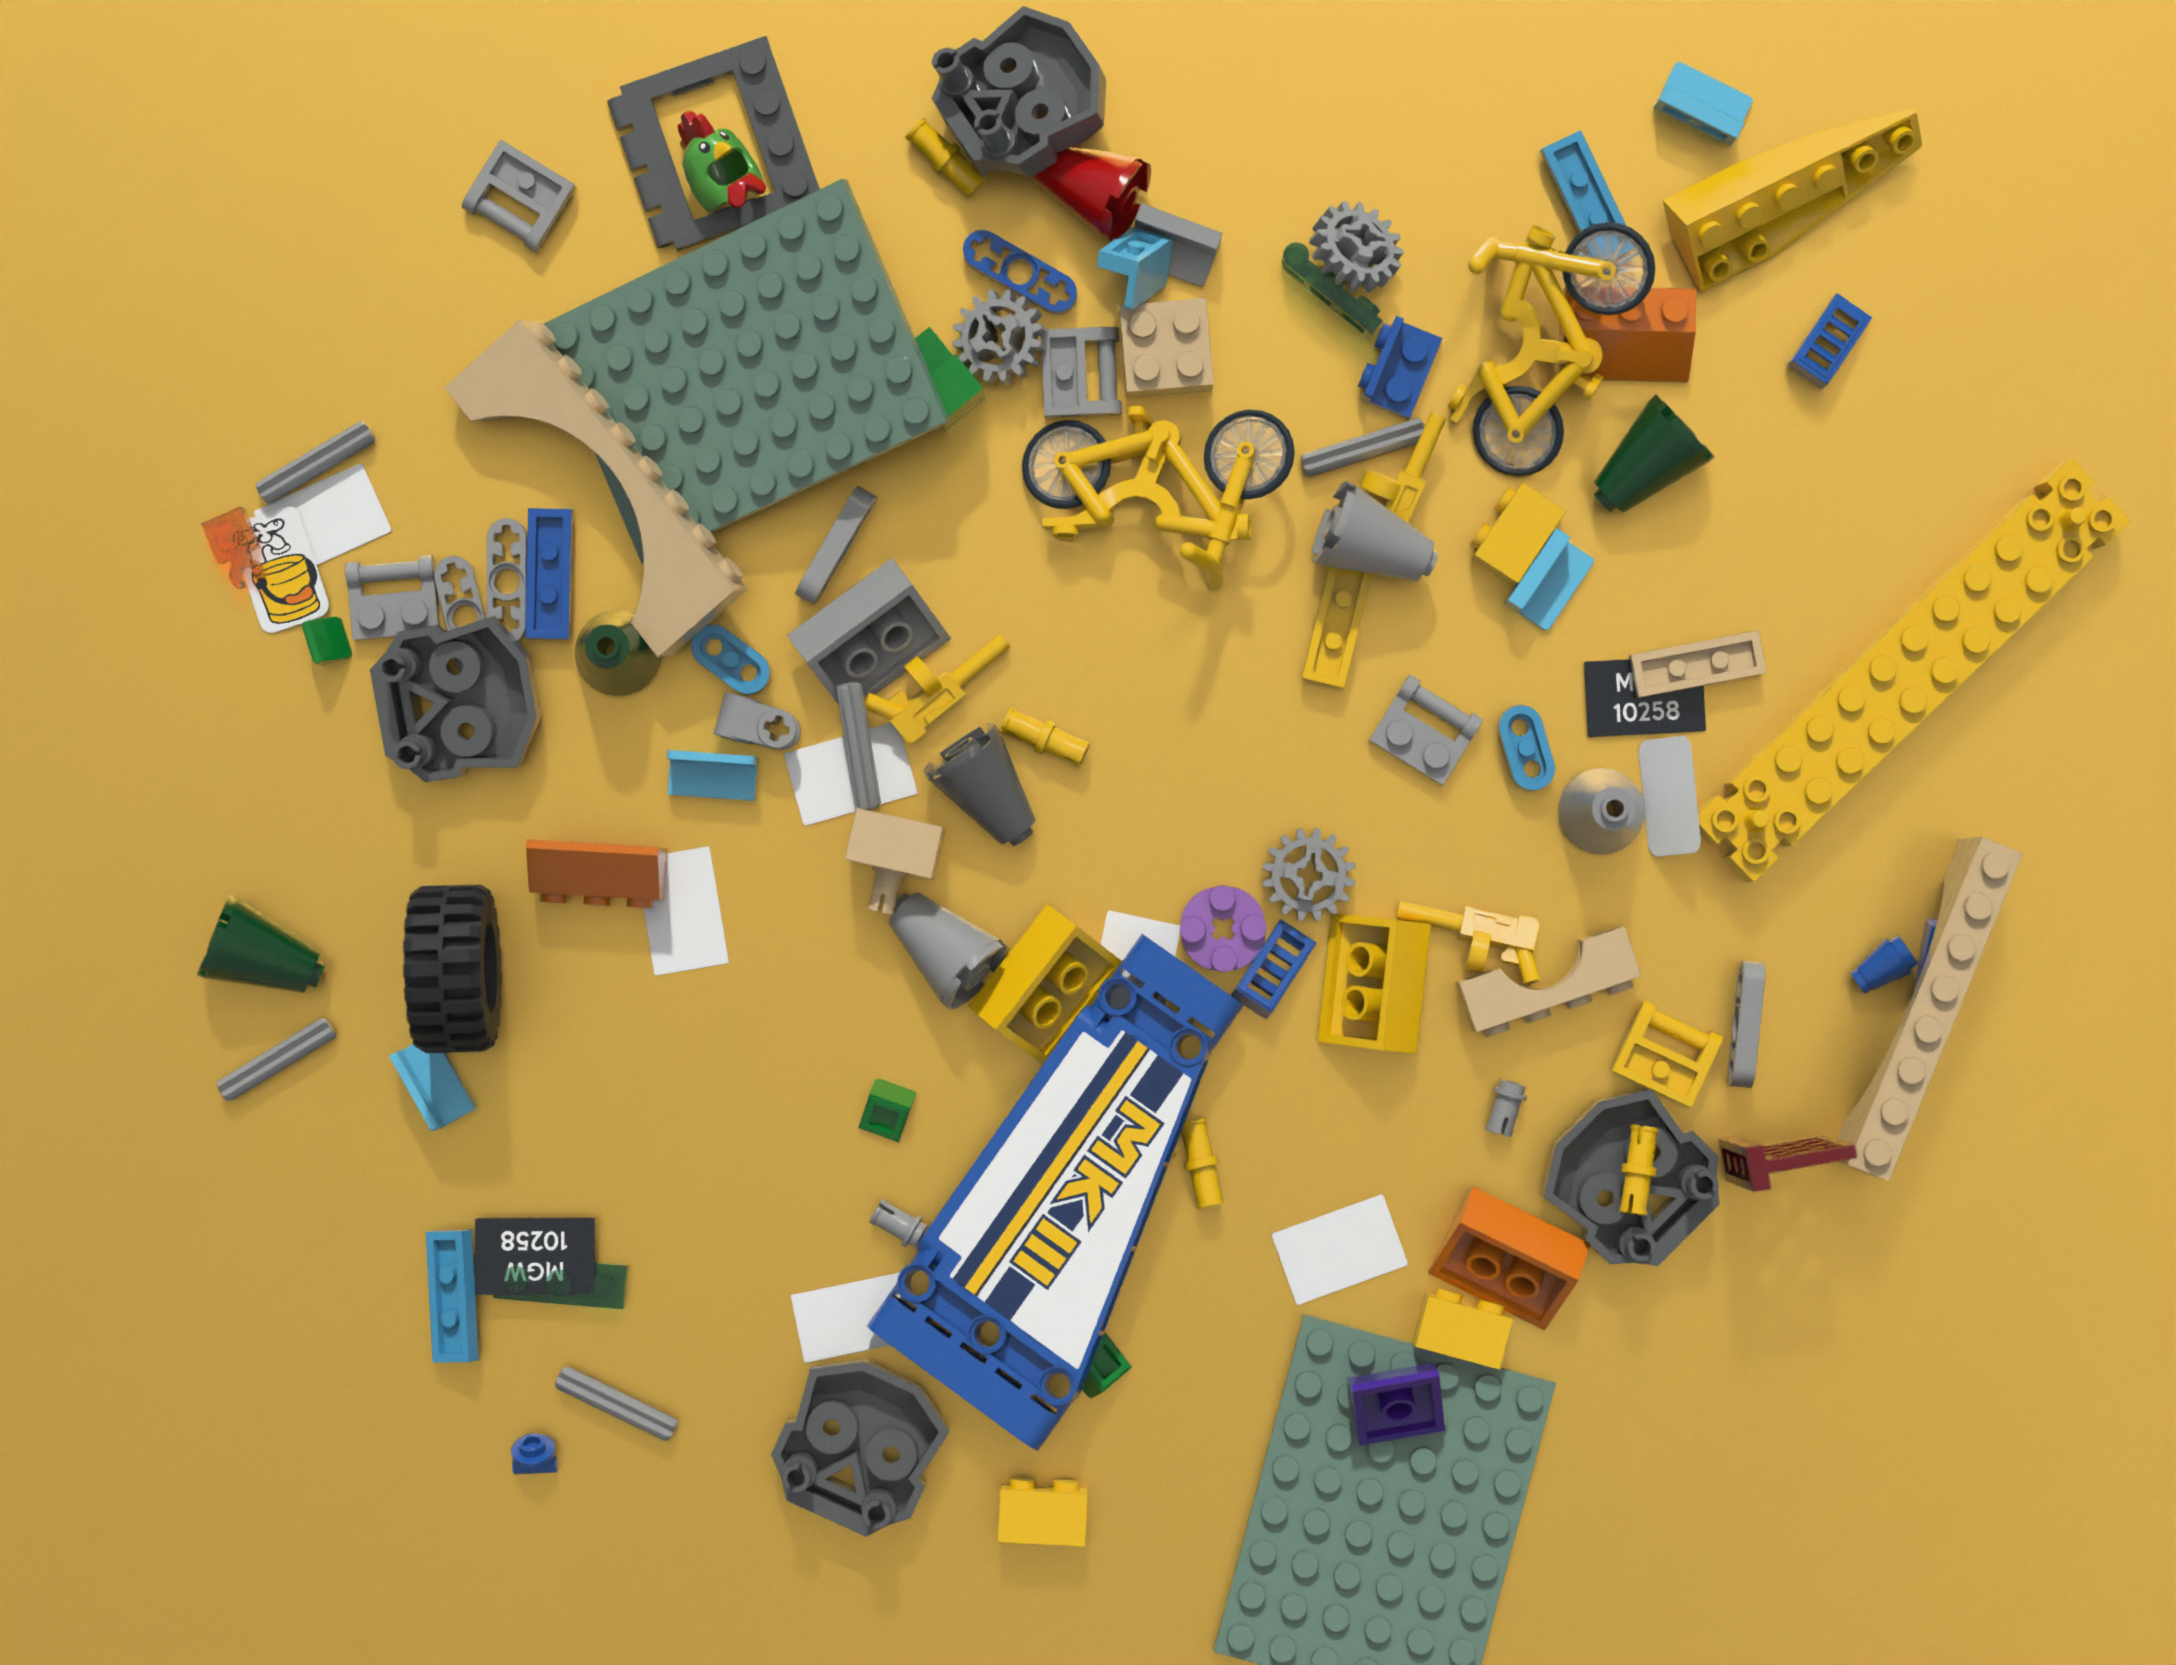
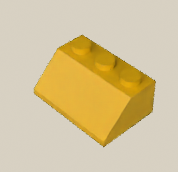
[967,903,1122,1064]
[1317,913,1431,1054]

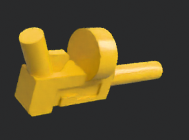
[1360,412,1447,523]
[864,634,1010,743]
[1396,901,1541,985]

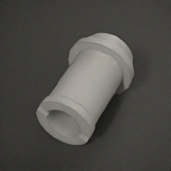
[1485,1079,1527,1137]
[869,1199,928,1248]

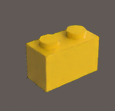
[1470,482,1566,587]
[1412,1288,1513,1370]
[998,1477,1088,1547]

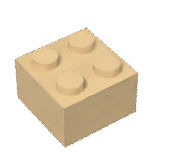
[1119,298,1214,398]

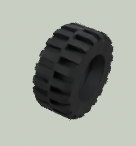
[403,884,502,1053]

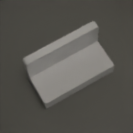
[1134,203,1223,287]

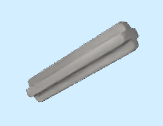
[1301,418,1424,477]
[256,421,375,503]
[837,682,881,810]
[216,1018,336,1101]
[555,1367,678,1441]

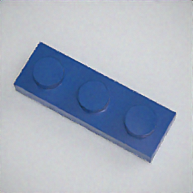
[525,508,574,640]

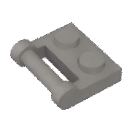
[462,139,576,253]
[1041,327,1122,418]
[345,555,441,641]
[1368,674,1484,786]

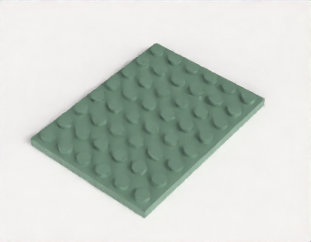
[544,179,950,563]
[1213,1313,1556,1665]

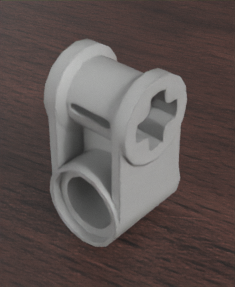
[713,692,801,750]

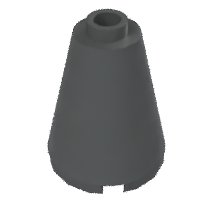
[923,722,1036,846]

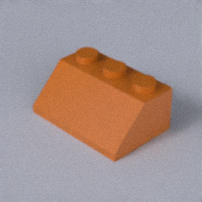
[1558,286,1697,383]
[526,839,667,908]
[1428,1187,1590,1330]

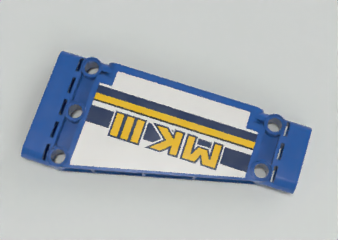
[867,934,1244,1451]

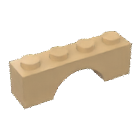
[1456,927,1641,1037]

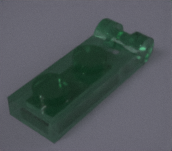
[1281,242,1383,340]

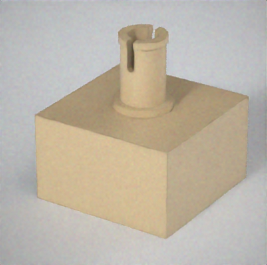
[845,808,945,915]

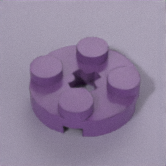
[1180,885,1267,972]

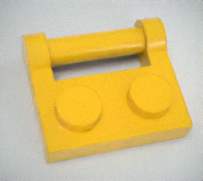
[1611,1000,1723,1108]

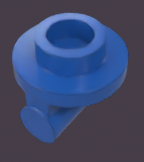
[511,1433,558,1475]

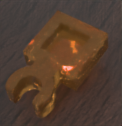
[201,507,266,589]

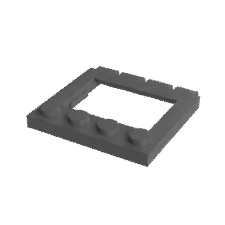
[607,36,820,252]

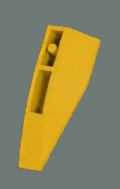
[1663,108,1923,292]

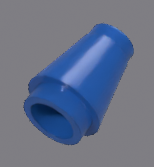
[1850,935,1918,994]

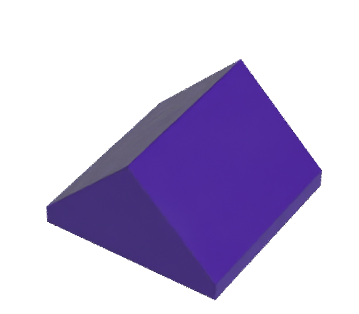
[1347,1363,1445,1446]

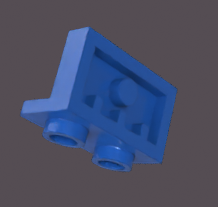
[1358,316,1442,420]

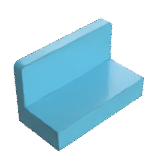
[1653,62,1753,146]
[1097,227,1173,310]
[1504,528,1594,630]
[667,750,759,801]
[389,1044,477,1132]

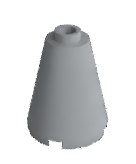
[1312,481,1438,581]
[1558,768,1645,855]
[889,892,1009,1010]

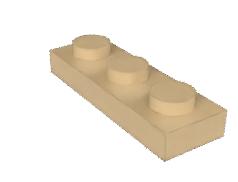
[1629,630,1767,698]

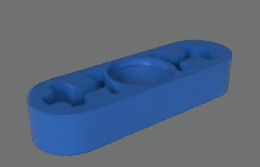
[963,230,1077,315]

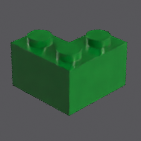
[915,326,985,432]

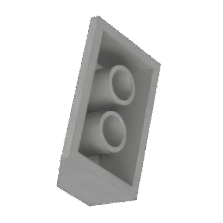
[787,558,951,705]

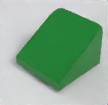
[302,617,352,666]
[858,1079,916,1142]
[1082,1333,1132,1398]

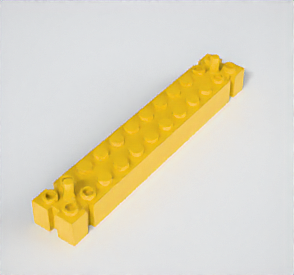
[1698,458,2132,883]

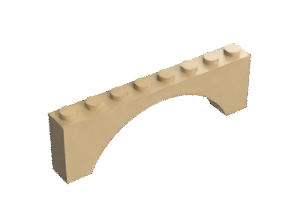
[445,320,748,657]
[1837,837,2023,1181]

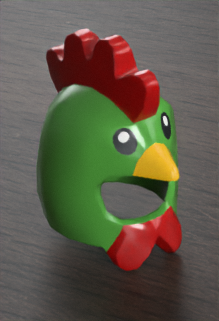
[677,110,766,213]

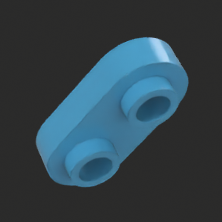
[691,625,771,695]
[1498,705,1555,791]

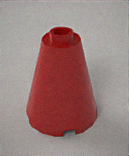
[1031,145,1152,241]

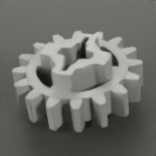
[1309,201,1404,293]
[952,289,1047,385]
[1262,828,1356,921]

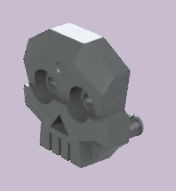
[932,6,1106,179]
[370,616,542,782]
[1541,1089,1720,1266]
[771,1359,950,1537]

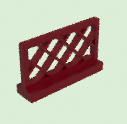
[1719,1135,1857,1192]

